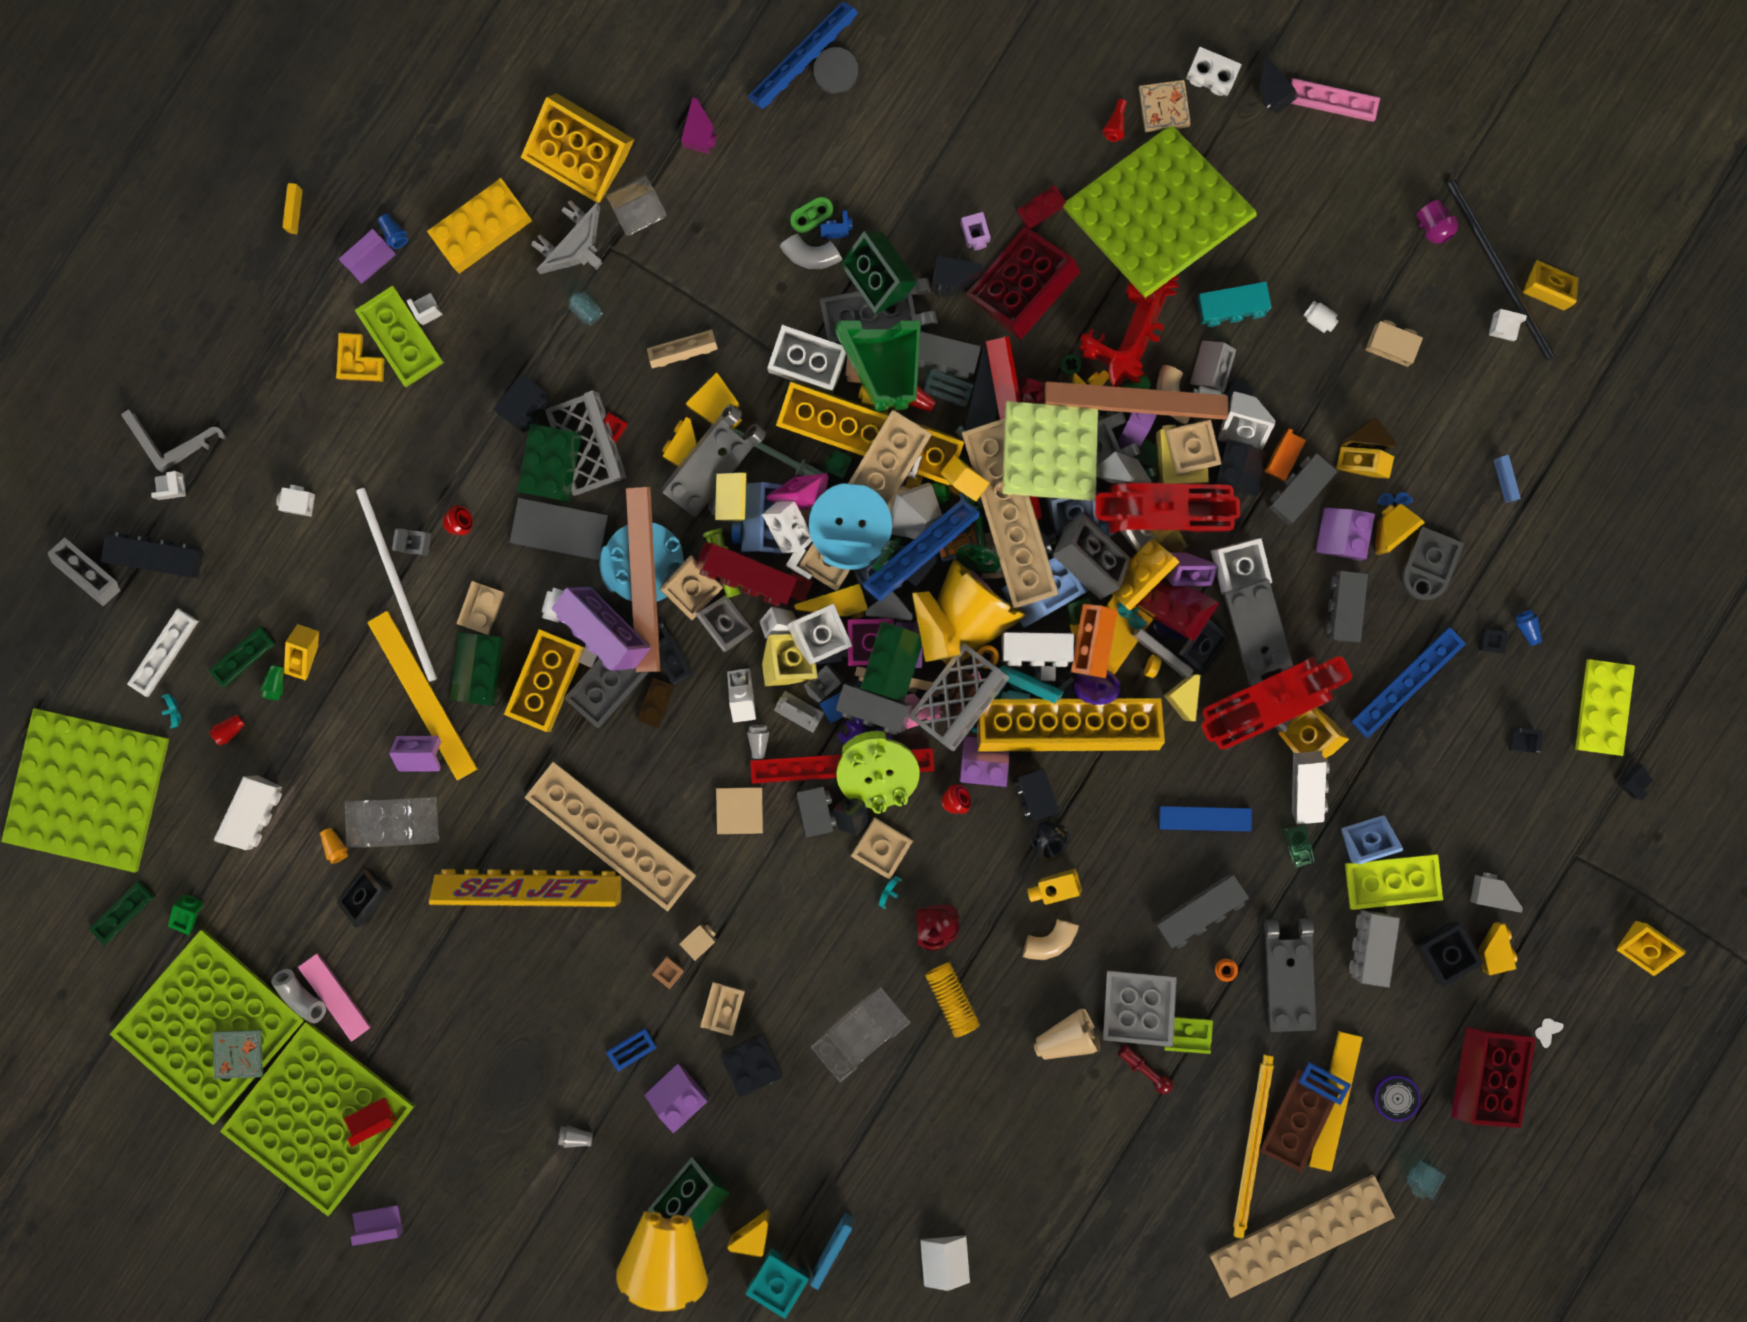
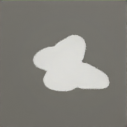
[1535,1019,1564,1048]

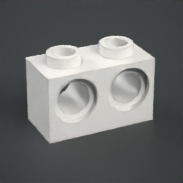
[1186,47,1242,96]
[762,501,812,553]

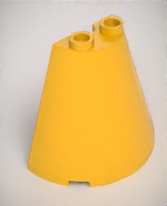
[937,558,1027,665]
[616,1211,708,1311]

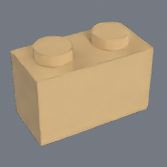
[1365,320,1423,367]

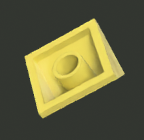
[715,473,746,522]
[1164,675,1200,721]

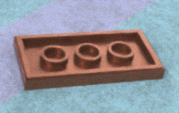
[1259,1068,1339,1173]

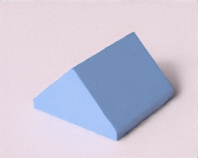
[1341,815,1403,864]

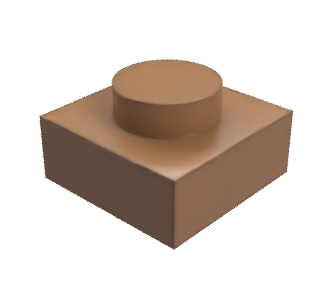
[652,956,685,989]

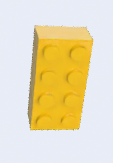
[427,178,532,274]
[504,629,585,732]

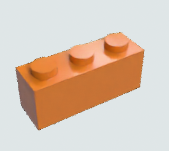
[1071,604,1118,678]

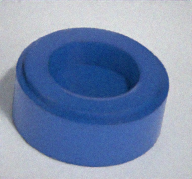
[732,522,742,545]

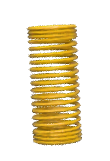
[925,963,980,1037]

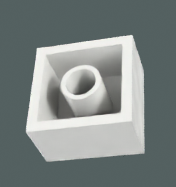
[1210,538,1272,594]

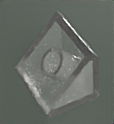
[606,175,667,236]

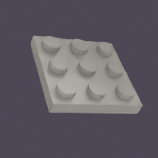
[1103,970,1177,1047]

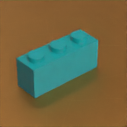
[1196,282,1272,327]

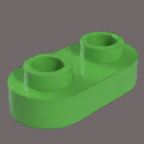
[790,197,833,233]

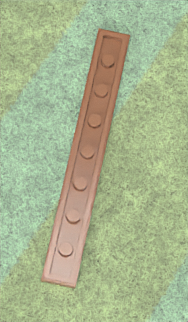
[1045,382,1228,420]
[626,487,660,672]

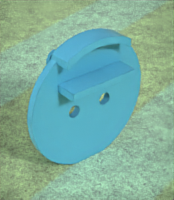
[809,483,892,570]
[599,523,684,601]

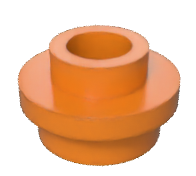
[1215,958,1238,982]

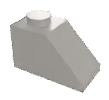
[1470,872,1523,913]

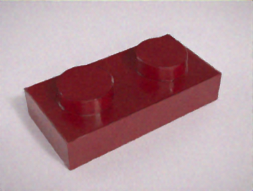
[1017,185,1067,230]

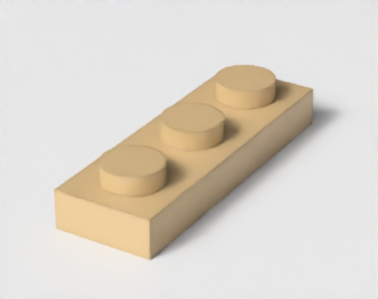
[647,330,718,368]

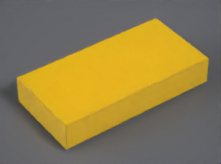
[282,183,303,234]

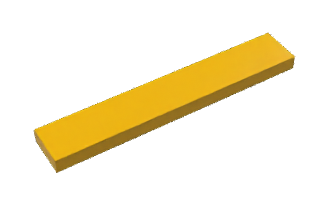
[1308,1031,1363,1172]

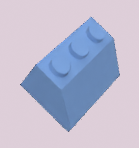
[741,482,793,555]

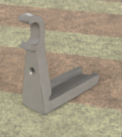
[121,410,225,473]

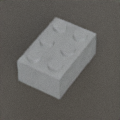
[1349,910,1400,988]

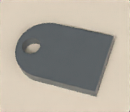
[1402,527,1464,600]

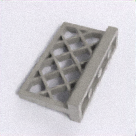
[545,391,627,496]
[908,644,1009,751]

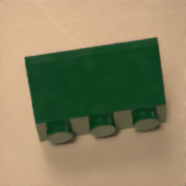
[840,231,918,314]
[860,621,922,702]
[450,632,505,706]
[648,1157,730,1235]

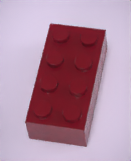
[695,542,797,606]

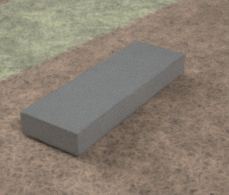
[1130,629,1193,678]

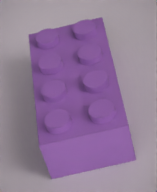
[551,587,651,671]

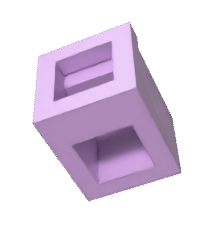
[960,212,991,250]

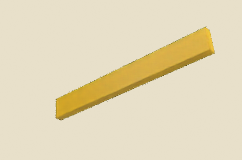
[367,611,478,780]

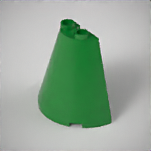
[835,321,921,411]

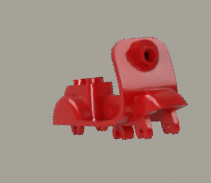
[1080,275,1179,387]
[1095,483,1240,534]
[1201,656,1352,749]

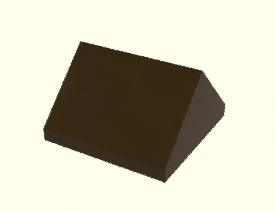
[1339,416,1396,452]

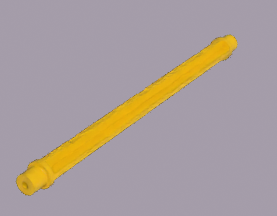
[1233,1054,1274,1238]

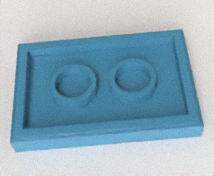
[810,1213,853,1290]

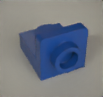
[821,210,853,239]

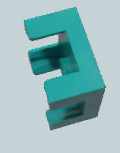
[746,1248,810,1319]

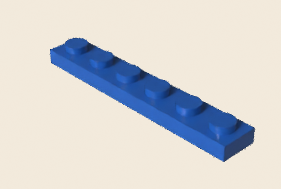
[747,1,858,109]
[864,499,979,602]
[1350,627,1466,738]

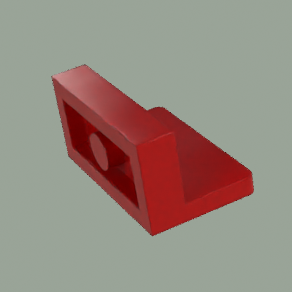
[344,1097,398,1147]

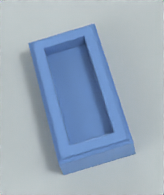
[1494,455,1521,503]

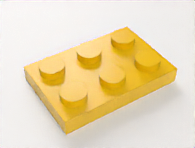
[1111,539,1179,611]

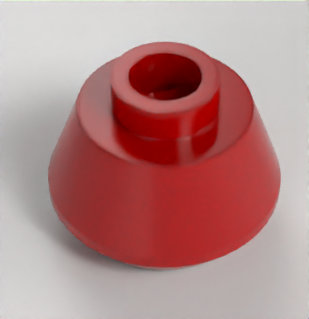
[443,505,473,535]
[942,784,971,814]

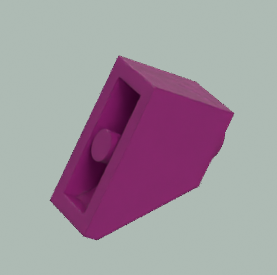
[681,97,717,154]

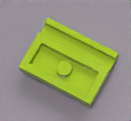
[1164,1017,1213,1054]

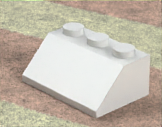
[214,775,282,850]

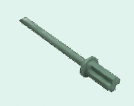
[729,427,828,476]

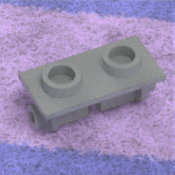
[774,691,824,733]

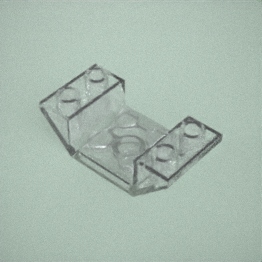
[344,796,439,847]
[810,987,911,1083]

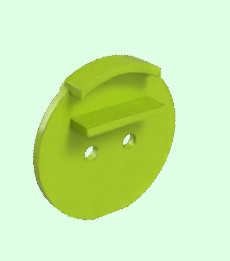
[837,731,920,814]

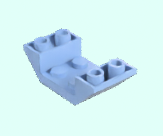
[1001,557,1089,628]

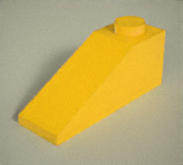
[794,584,868,619]
[912,591,961,661]

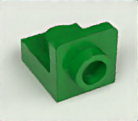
[168,894,204,935]

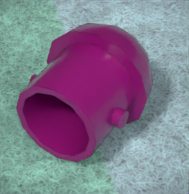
[1416,200,1458,244]

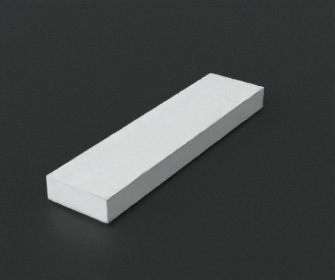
[127,608,199,697]

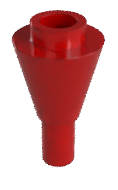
[1102,99,1127,142]

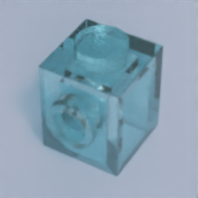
[1407,1160,1446,1200]

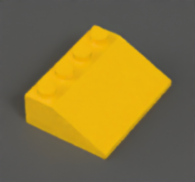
[521,93,635,203]

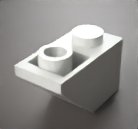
[727,668,756,722]

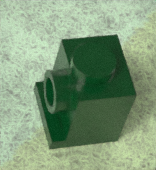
[823,451,852,482]

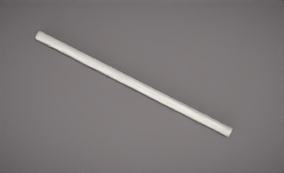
[356,488,437,682]

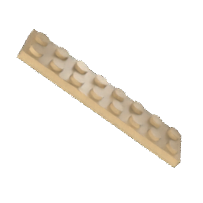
[798,410,932,591]
[962,418,1059,608]
[525,762,697,912]
[1209,1174,1395,1298]

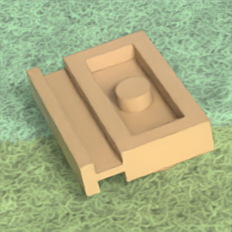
[457,581,504,635]
[700,982,745,1036]

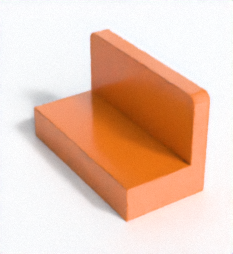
[1264,428,1306,482]

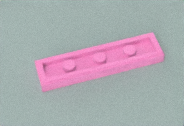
[1290,78,1380,122]
[298,953,372,1042]

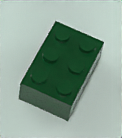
[517,424,582,502]

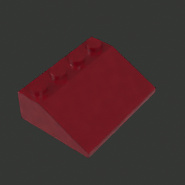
[966,227,1080,340]
[1451,1026,1536,1128]

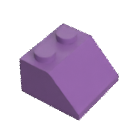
[1316,508,1375,561]
[959,736,1009,787]
[645,1063,710,1133]

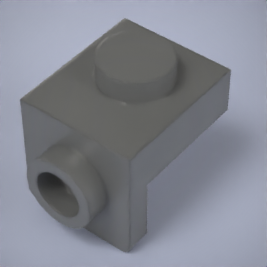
[392,528,431,556]
[804,663,844,703]

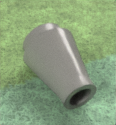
[747,724,770,759]
[558,1125,593,1148]

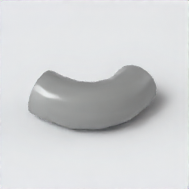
[780,234,842,269]
[271,969,326,1023]

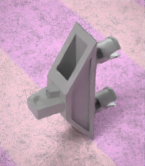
[531,201,603,274]

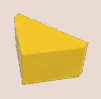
[941,455,990,501]

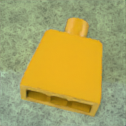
[686,373,742,430]
[1027,868,1082,905]

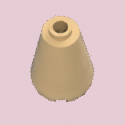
[1034,1008,1100,1060]

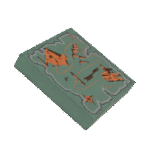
[213,1030,263,1079]

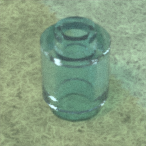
[568,292,602,326]

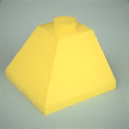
[762,634,818,686]

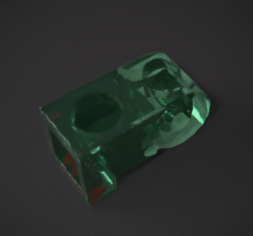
[1281,822,1314,868]

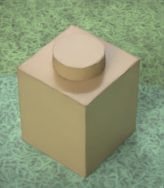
[680,923,717,961]

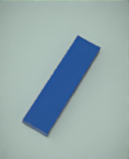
[1159,806,1252,831]

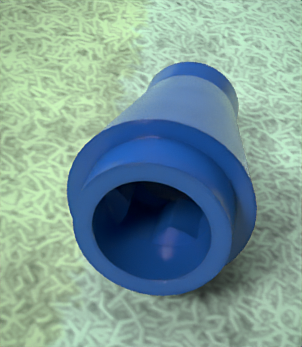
[378,214,408,249]
[1515,610,1543,646]

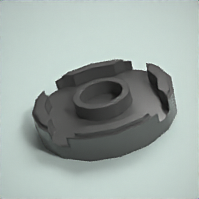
[814,47,858,94]

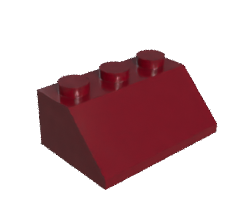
[1136,577,1220,642]

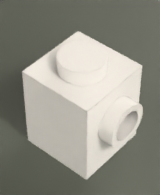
[277,485,315,517]

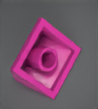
[766,473,829,510]

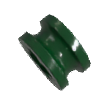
[1060,354,1082,376]

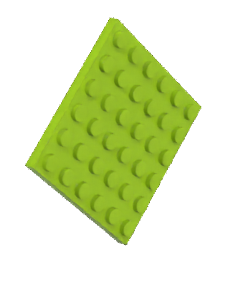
[1063,125,1257,298]
[1,708,169,873]
[110,929,305,1125]
[220,1021,415,1216]

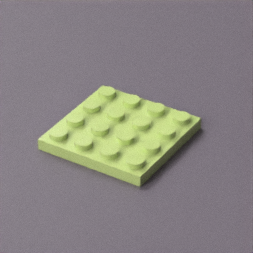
[1003,401,1098,501]

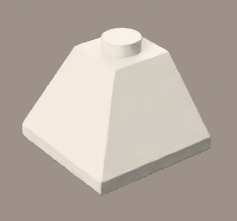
[1218,391,1275,450]
[787,604,852,665]

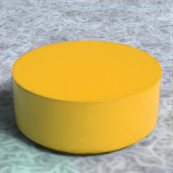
[1144,654,1162,678]

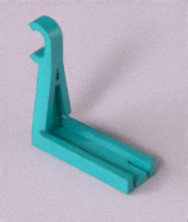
[970,664,1064,733]

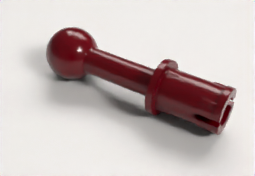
[1118,1044,1173,1094]

